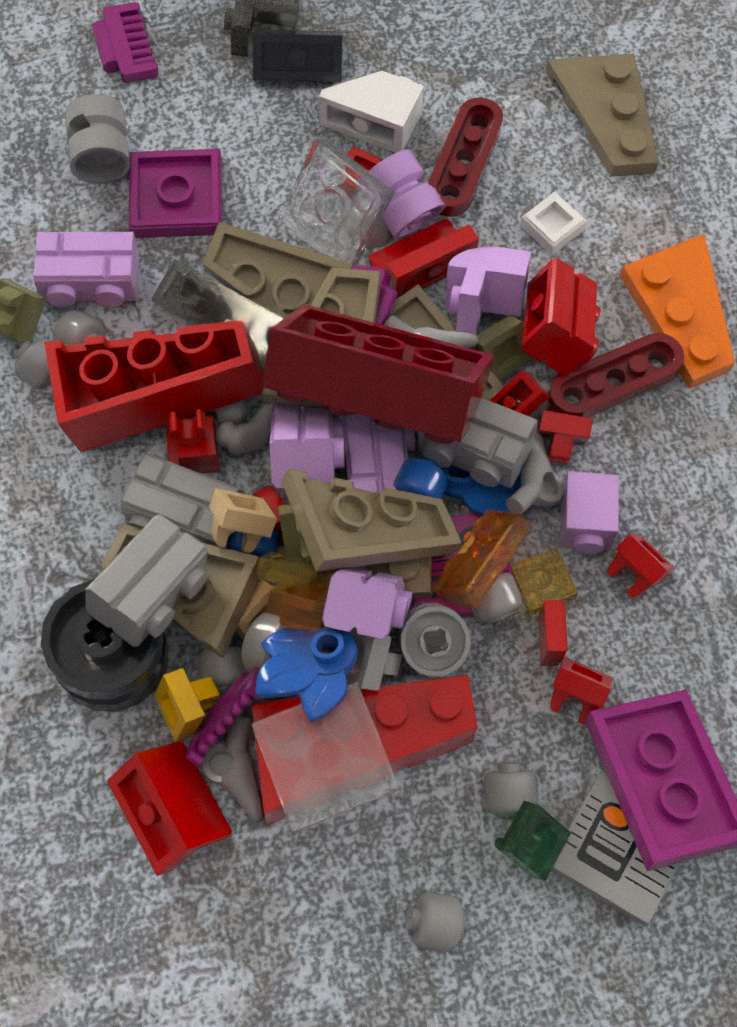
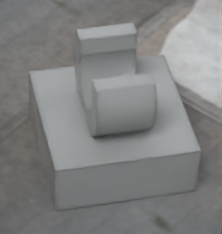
[346,627,403,691]

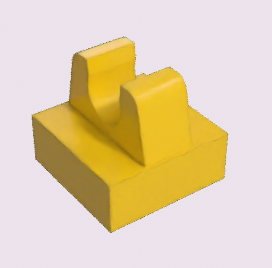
[154,668,220,742]

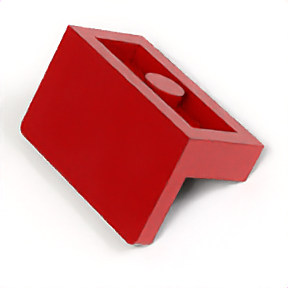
[369,219,479,299]
[107,741,232,876]

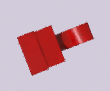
[166,409,220,474]

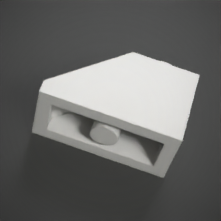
[319,71,424,153]

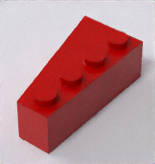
[44,320,264,453]
[251,675,478,826]

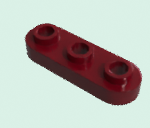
[428,97,503,217]
[548,333,684,418]

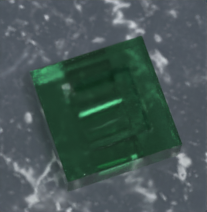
[494,801,571,881]

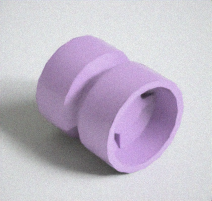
[360,149,445,239]

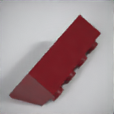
[261,304,495,444]

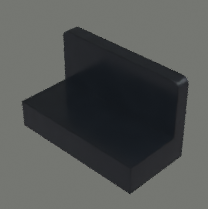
[252,29,343,82]

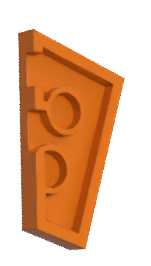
[620,234,735,389]

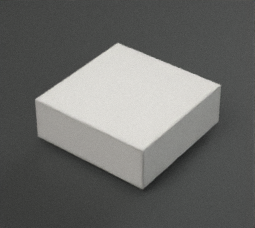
[520,192,587,256]

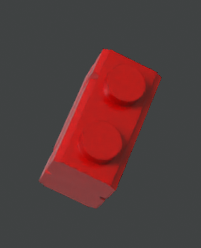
[522,258,601,375]

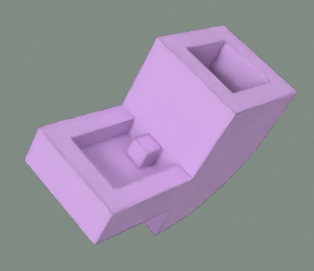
[445,247,531,335]

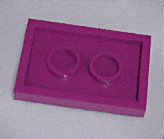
[585,689,737,871]

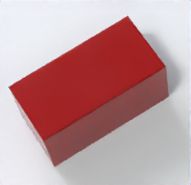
[490,370,550,416]

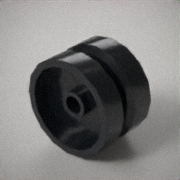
[40,579,169,712]

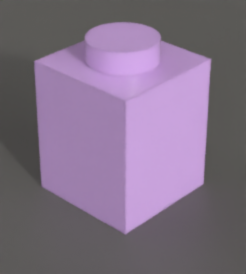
[559,471,619,554]

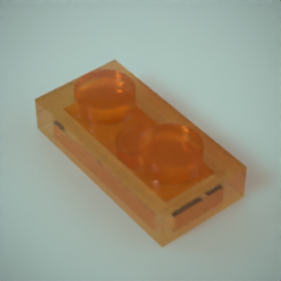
[432,510,532,609]
[266,576,329,630]

